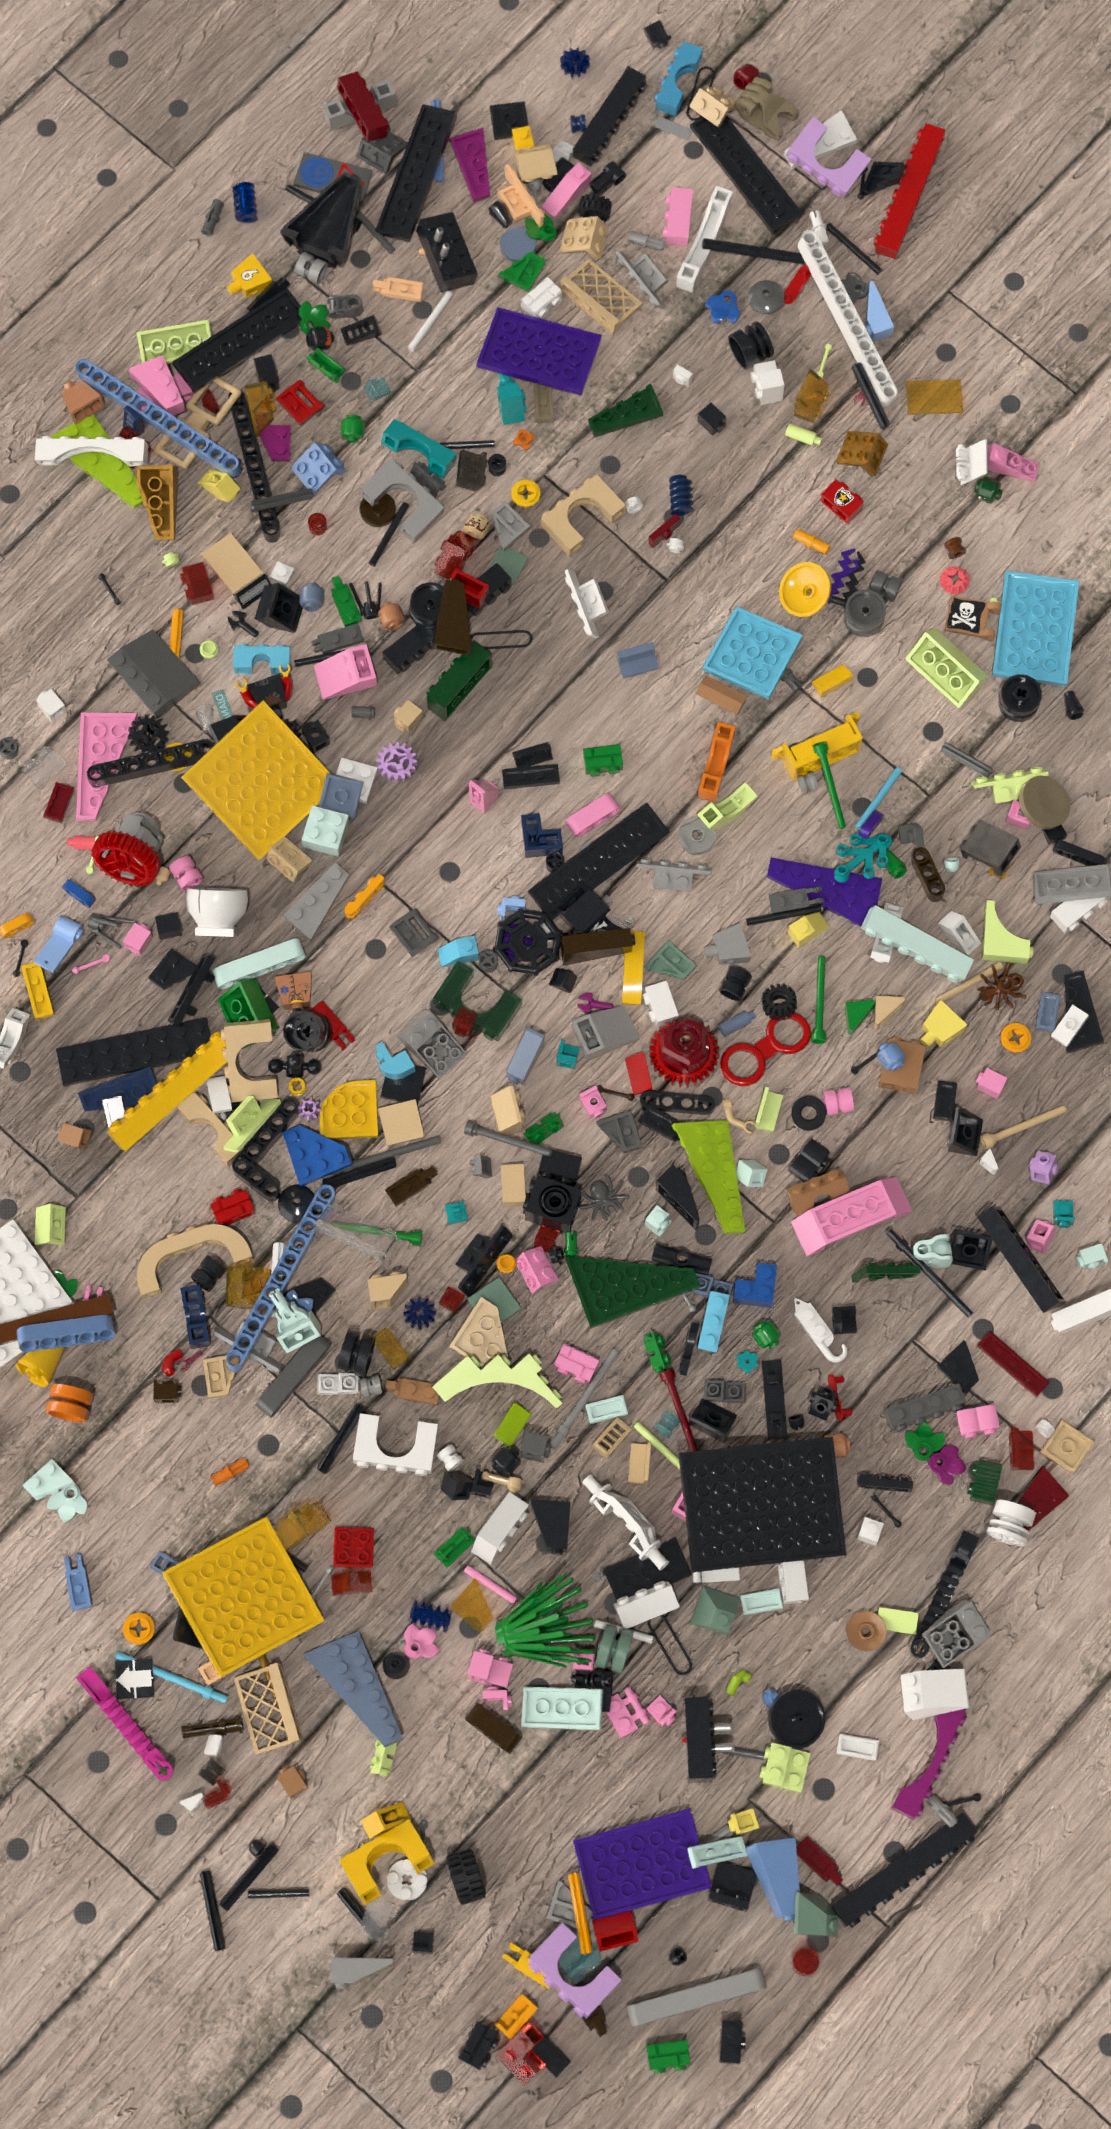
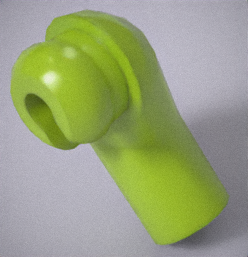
[726,1670,752,1695]

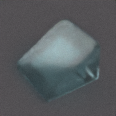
[364,377,391,402]

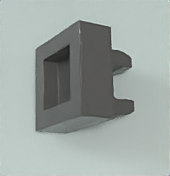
[469,1155,492,1178]

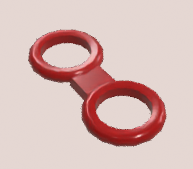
[720,1012,811,1086]

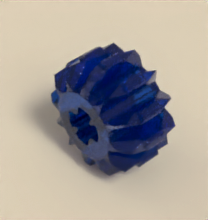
[560,47,590,78]
[403,1297,436,1330]

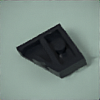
[862,162,906,195]
[148,948,196,990]
[283,1278,336,1315]
[937,1341,979,1395]

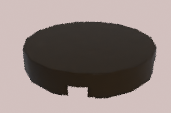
[360,493,396,527]

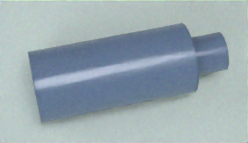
[718,1011,756,1037]

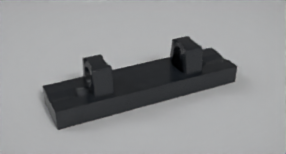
[167,954,215,1025]
[761,1360,788,1440]

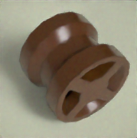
[944,537,966,559]

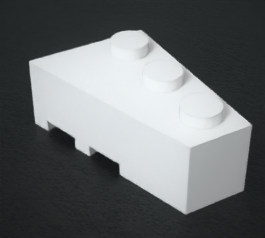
[471,1492,529,1565]

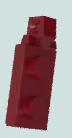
[796,1836,843,1887]

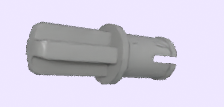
[628,230,665,251]
[927,1795,957,1827]

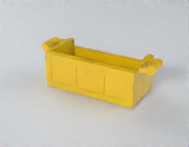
[771,712,863,781]

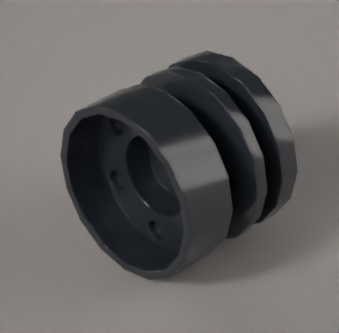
[728,321,774,369]
[283,1011,333,1052]

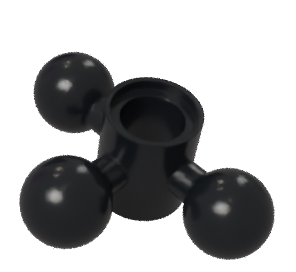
[268,1054,322,1078]

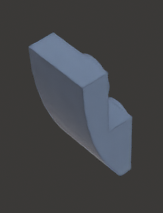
[691,1273,734,1304]

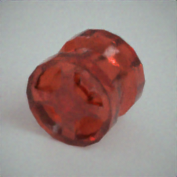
[308,513,327,536]

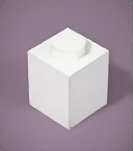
[36,689,67,722]
[857,1517,884,1546]

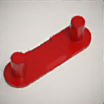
[784,265,811,304]
[828,1374,852,1421]

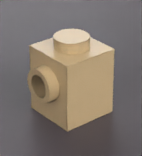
[394,700,423,733]

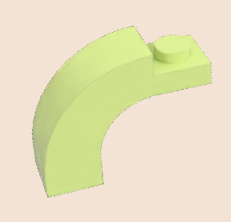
[697,782,758,830]

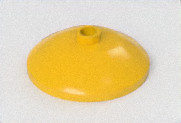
[779,562,831,617]

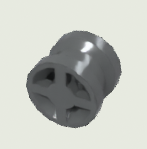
[0,737,19,760]
[479,950,498,973]

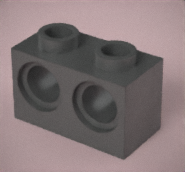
[521,1431,551,1463]

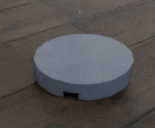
[500,227,536,262]

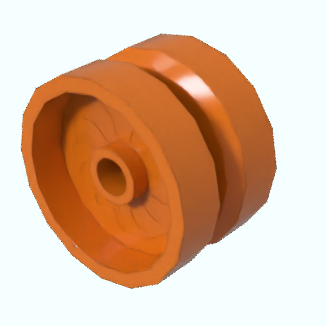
[45,1384,94,1423]

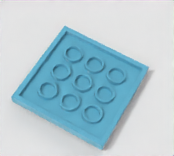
[702,606,803,700]

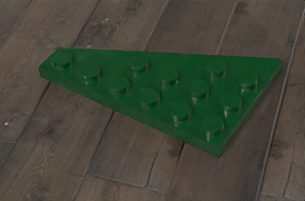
[565,1256,701,1329]

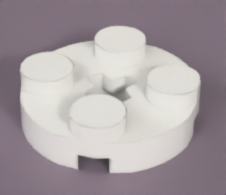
[387,1859,427,1901]

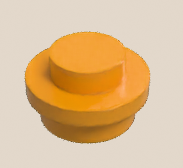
[497,1254,516,1274]

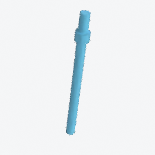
[115,1651,228,1704]

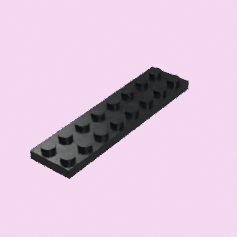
[375,104,457,242]
[690,115,802,234]
[172,288,301,393]
[528,803,670,921]
[56,1017,210,1087]

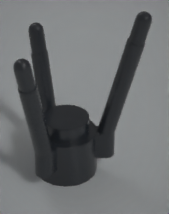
[349,581,382,620]

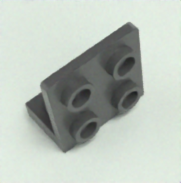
[356,130,408,174]

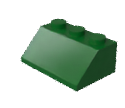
[217,979,279,1049]

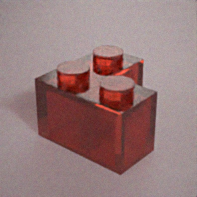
[434,530,478,580]
[496,2022,546,2086]

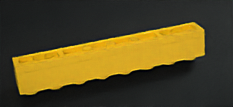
[107,1031,228,1152]

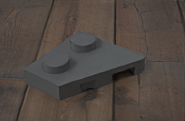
[596,1110,643,1153]

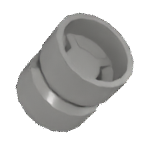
[294,252,328,284]

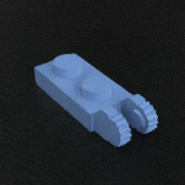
[64,1553,92,1611]

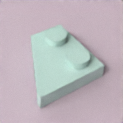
[22,1459,76,1501]

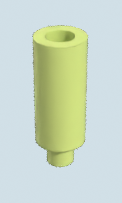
[785,423,822,446]

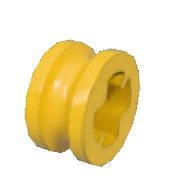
[288,1078,306,1096]

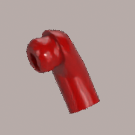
[161,1348,183,1377]

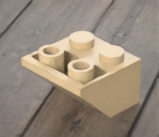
[514,144,557,182]
[491,1085,525,1135]
[367,1272,408,1311]

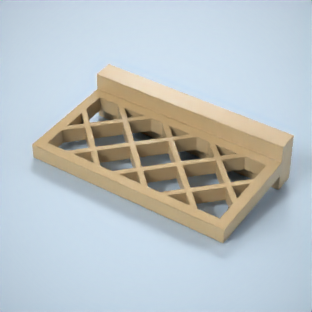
[559,259,642,335]
[234,1663,304,1755]

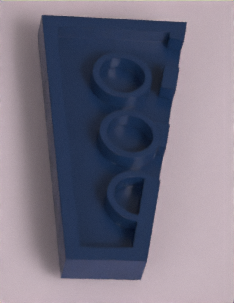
[78,1067,157,1112]

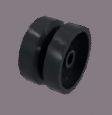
[408,582,443,630]
[998,674,1042,722]
[338,1329,376,1378]

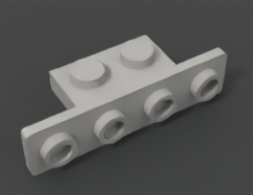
[615,250,668,309]
[636,858,712,892]
[212,1320,285,1373]

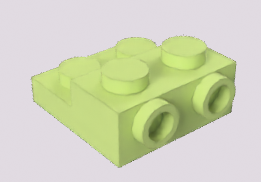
[759,1743,810,1793]

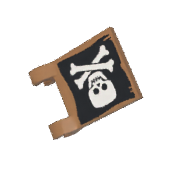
[944,596,1001,642]

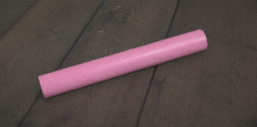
[464,1565,517,1604]

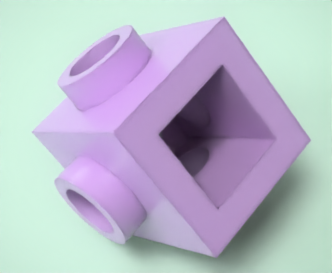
[1030,1151,1059,1185]

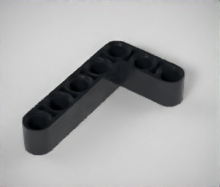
[232,1098,299,1202]

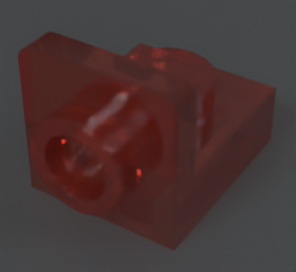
[203,1779,231,1810]

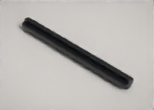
[702,238,806,265]

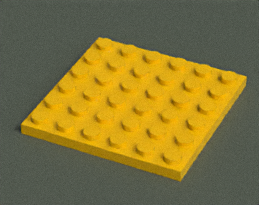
[181,700,331,861]
[162,1516,325,1678]

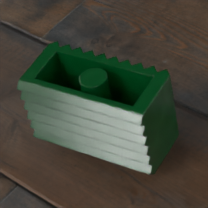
[967,1459,1002,1506]

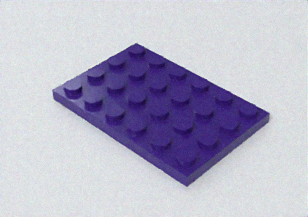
[476,307,602,395]
[573,1809,711,1920]

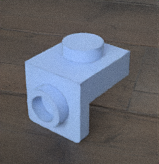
[498,896,526,921]

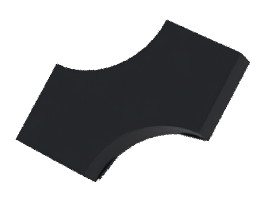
[679,1322,700,1376]

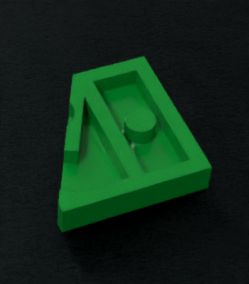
[498,252,546,293]

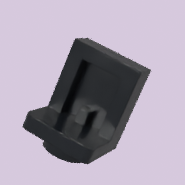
[643,20,672,49]

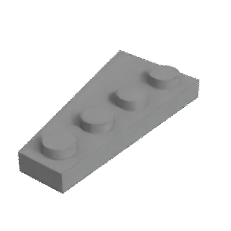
[283,862,349,941]

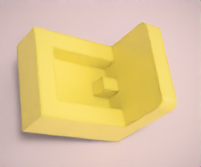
[728,1809,759,1836]

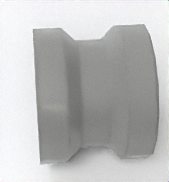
[798,772,818,794]

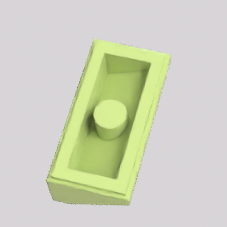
[878,1607,919,1635]

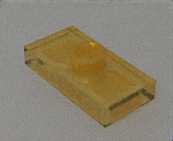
[374,1327,409,1370]

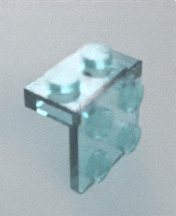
[558,1928,602,1985]

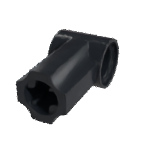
[542,157,575,193]
[589,161,626,196]

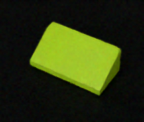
[494,1402,531,1447]

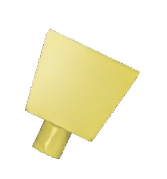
[920,1000,967,1048]

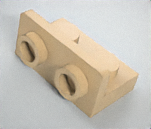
[266,837,312,882]

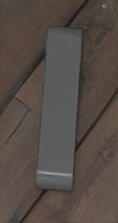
[255,1336,332,1418]

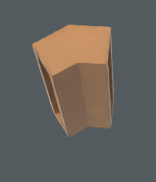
[696,676,747,715]

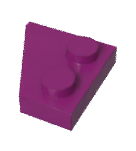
[255,425,291,462]

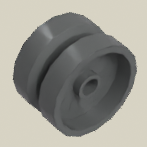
[844,589,886,637]

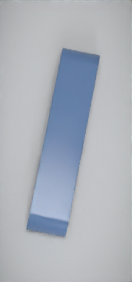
[16,1315,115,1352]

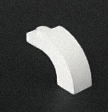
[0,1008,30,1069]

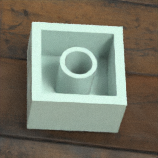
[302,806,349,857]

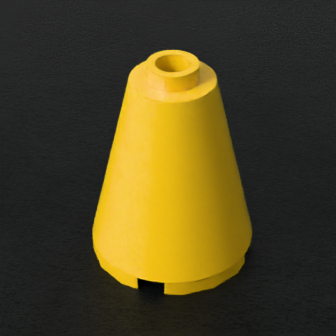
[16,1347,65,1387]

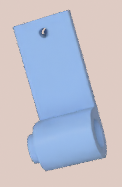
[34,915,84,973]

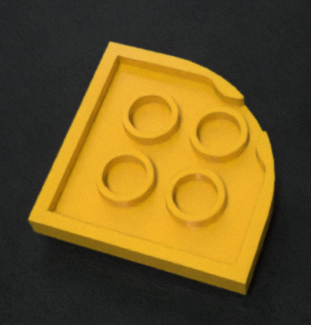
[320,1080,378,1140]

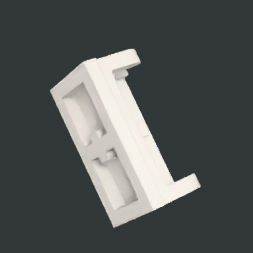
[778,1560,809,1605]

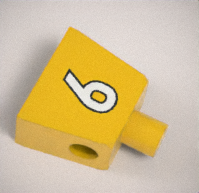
[227,254,272,298]

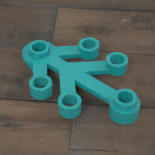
[834,833,892,883]

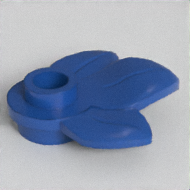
[705,290,739,324]

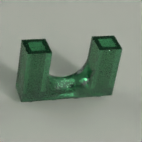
[433,961,522,1042]

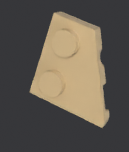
[203,1355,240,1399]

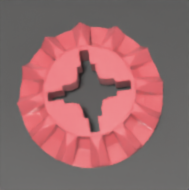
[940,566,970,594]

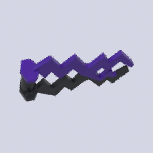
[828,548,866,609]

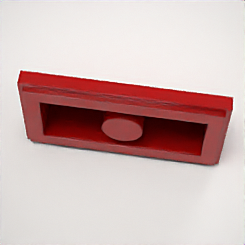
[625,1052,652,1095]

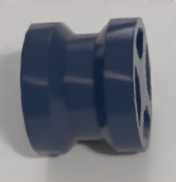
[570,114,586,133]

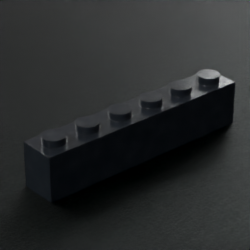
[573,66,648,167]

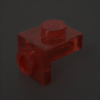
[452,1008,477,1038]

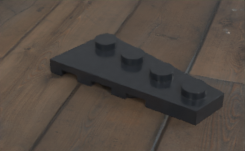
[1065,971,1104,1054]

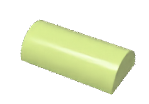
[136,320,211,364]

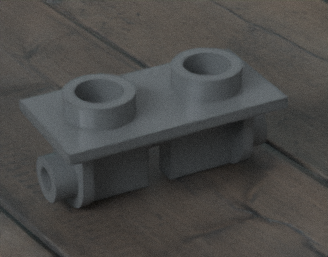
[410,461,446,498]

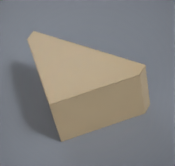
[874,996,906,1030]

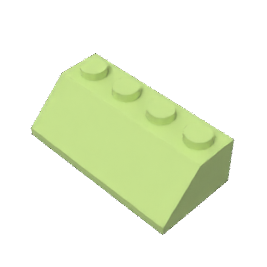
[905,628,989,708]

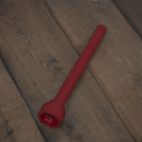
[659,1369,698,1452]

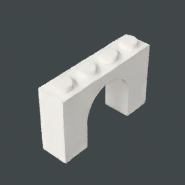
[353,1414,438,1476]

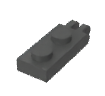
[311,623,364,654]

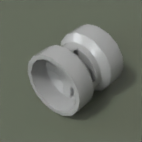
[359,1375,382,1398]

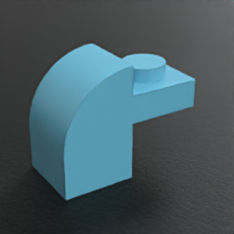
[375,1042,415,1080]

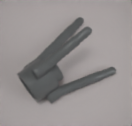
[87,913,137,949]

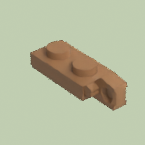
[385,1378,439,1405]

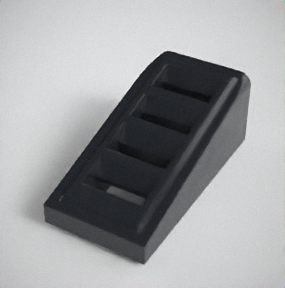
[341,315,382,346]

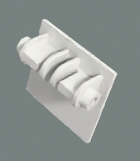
[956,439,988,485]

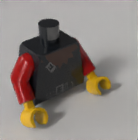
[234,663,293,719]

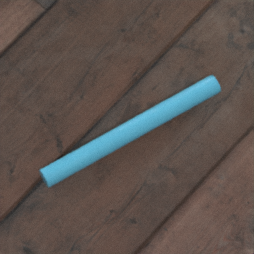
[855,767,902,830]

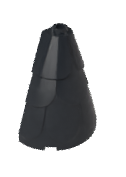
[280,172,362,268]

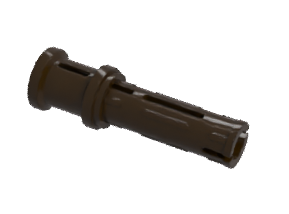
[181,1715,243,1739]

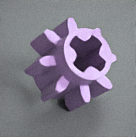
[298,1097,321,1123]

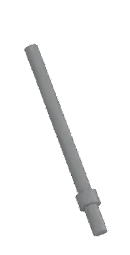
[551,1349,619,1450]

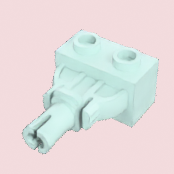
[269,1289,321,1353]

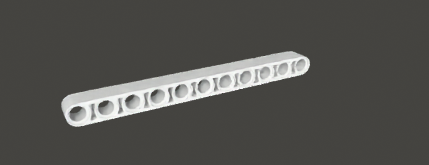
[797,230,898,407]

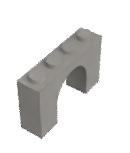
[360,458,445,543]

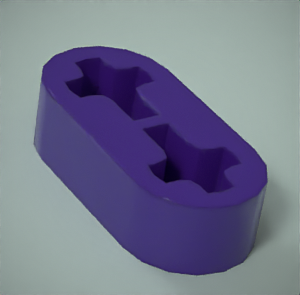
[858,810,884,840]

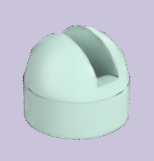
[944,857,959,872]

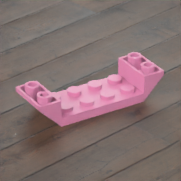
[791,1177,913,1257]

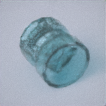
[653,1411,680,1439]

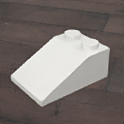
[901,1669,970,1720]

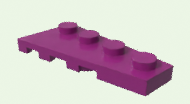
[449,128,490,203]

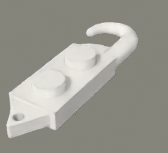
[794,1298,847,1363]

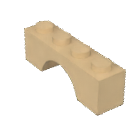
[177,1092,244,1167]

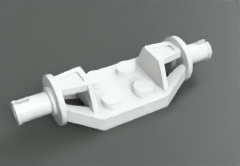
[582,1475,669,1570]

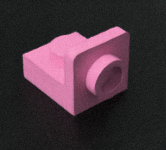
[646,1695,677,1727]

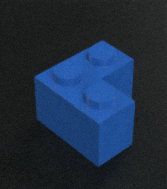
[733,1263,777,1308]

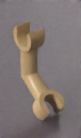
[721,1099,755,1135]

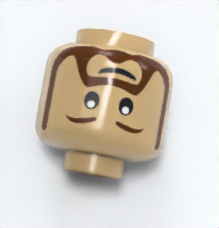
[463,513,490,541]

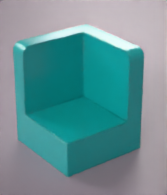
[556,1039,579,1070]

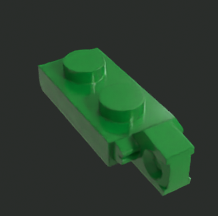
[331,575,362,627]

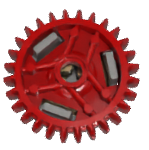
[91,812,163,887]

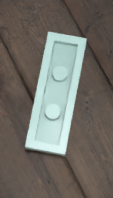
[687,1836,747,1869]

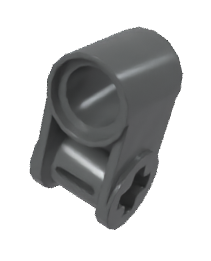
[327,294,363,319]

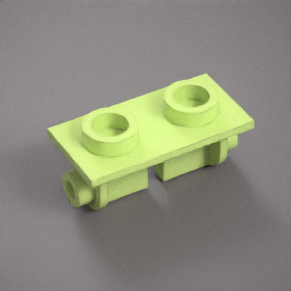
[370,1740,398,1777]

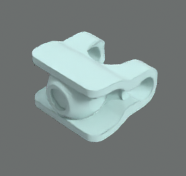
[911,1234,953,1269]

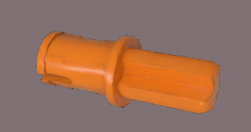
[211,1458,249,1487]

